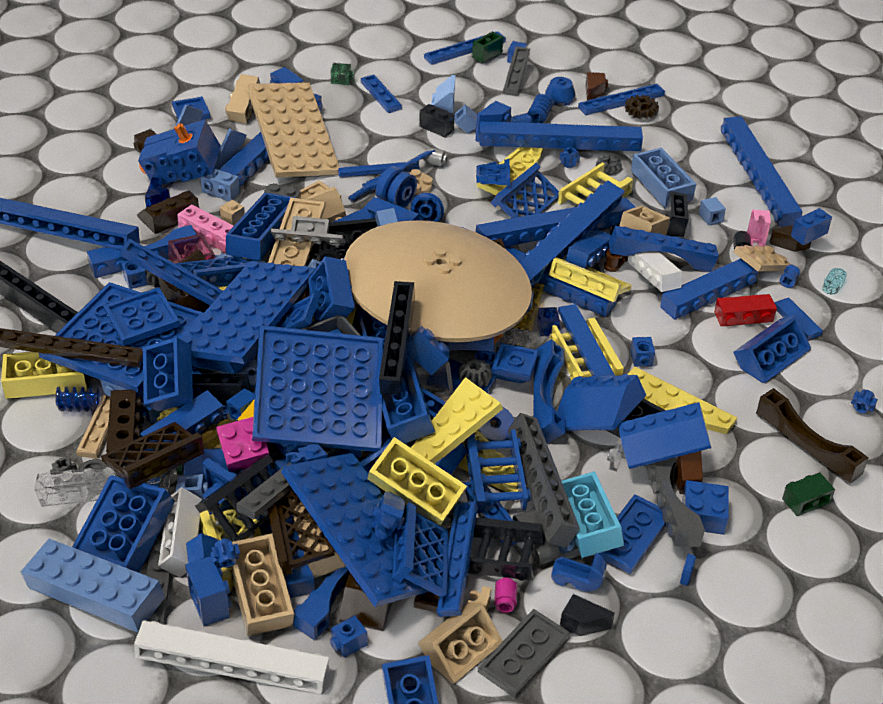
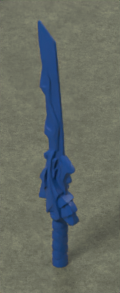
[348,150,436,202]

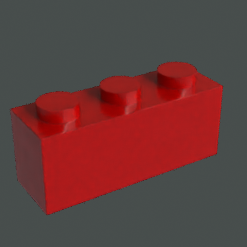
[714,294,777,327]

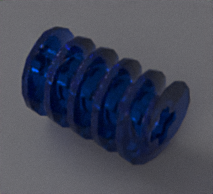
[55,386,100,412]

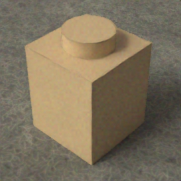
[220,200,245,226]

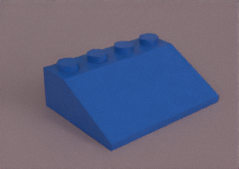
[557,374,646,431]
[72,475,175,573]

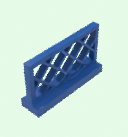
[491,162,559,218]
[175,257,249,288]
[392,502,448,598]

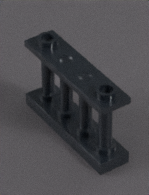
[195,454,290,542]
[468,518,545,581]

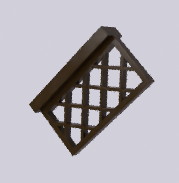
[101,422,205,490]
[268,490,335,576]

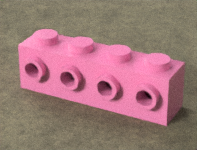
[177,204,233,253]

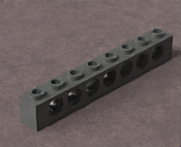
[508,413,580,548]

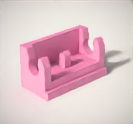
[747,209,771,246]

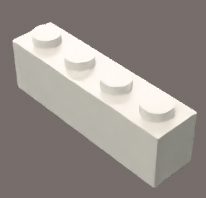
[628,251,682,292]
[158,487,202,578]

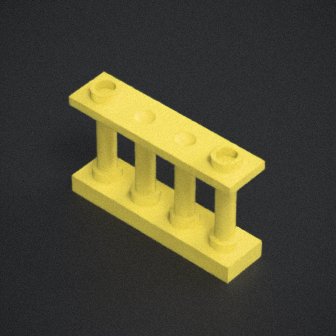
[558,162,633,205]
[549,318,624,381]

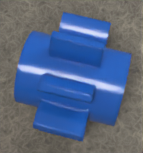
[559,147,580,168]
[851,389,878,414]
[210,539,240,568]

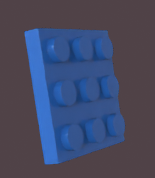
[104,287,180,346]

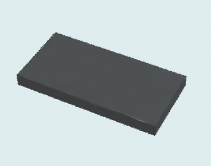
[478,609,571,698]

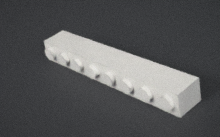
[134,621,329,694]

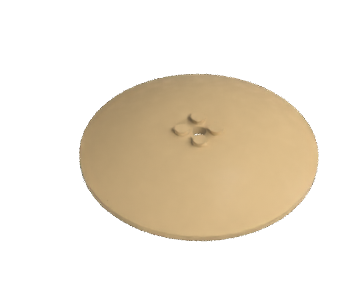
[344,221,532,342]

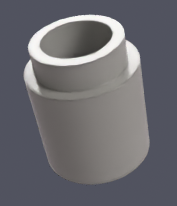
[423,147,448,167]

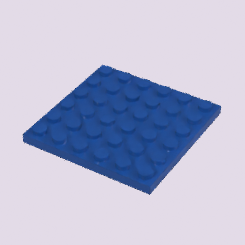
[38,282,203,393]
[252,325,383,452]

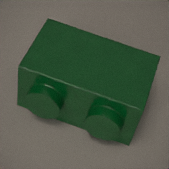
[472,31,504,63]
[782,472,835,516]

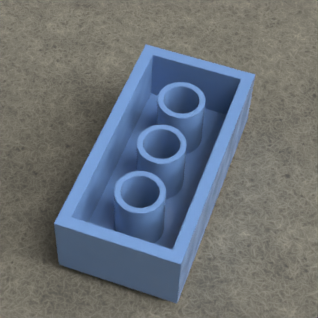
[631,147,696,208]

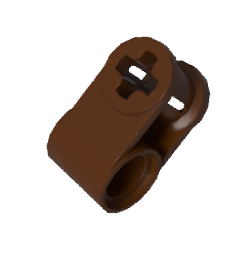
[604,248,628,272]

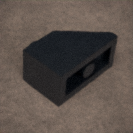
[560,594,615,636]

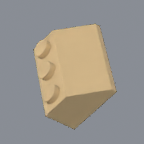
[418,603,503,683]

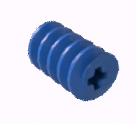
[527,94,554,123]

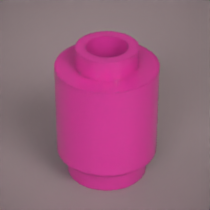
[494,578,517,613]

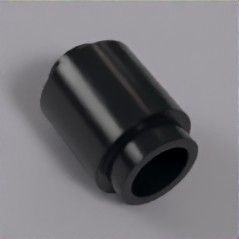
[733,231,752,250]

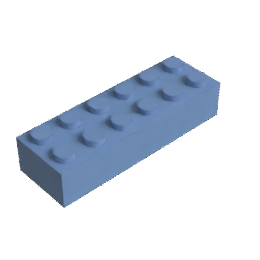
[21,538,165,632]

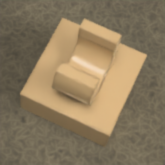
[467,586,492,612]

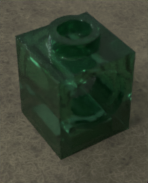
[330,63,354,85]

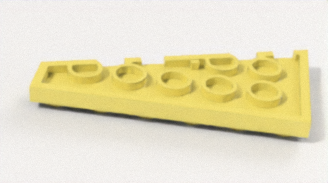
[477,147,545,205]

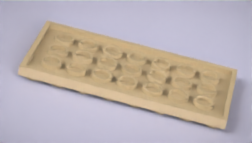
[247,83,340,177]

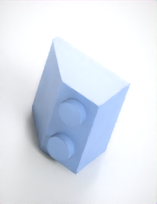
[431,75,455,114]

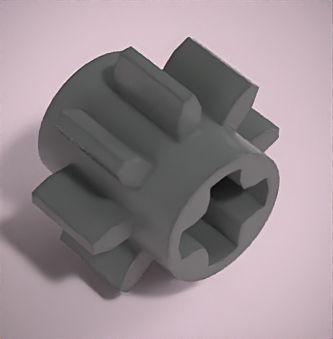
[50,458,78,484]

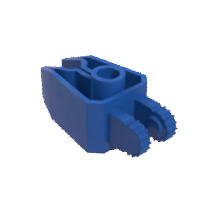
[370,491,405,540]

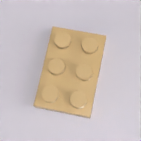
[733,245,792,272]

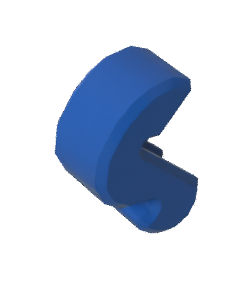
[551,553,607,592]

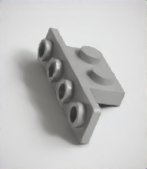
[271,216,345,246]

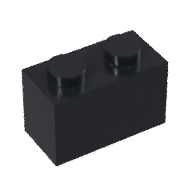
[419,104,455,138]

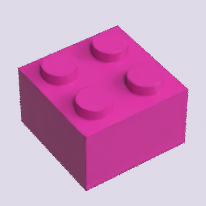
[216,417,269,473]

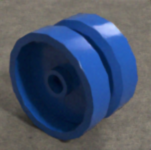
[376,166,417,208]

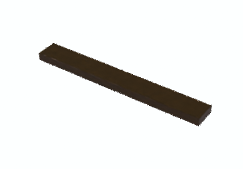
[0,328,143,368]

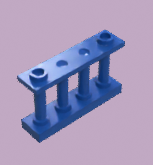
[464,429,531,513]

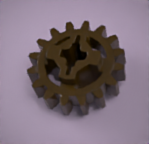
[625,95,659,119]

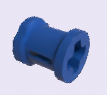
[779,265,801,288]

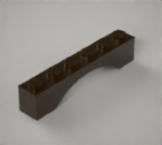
[756,388,869,483]

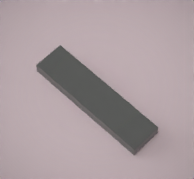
[503,46,530,96]

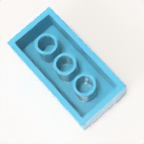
[562,471,624,558]

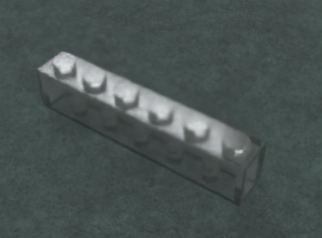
[34,466,170,507]

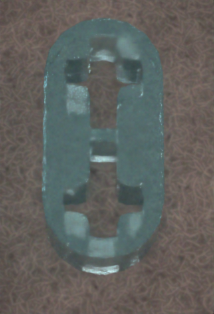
[822,268,847,295]

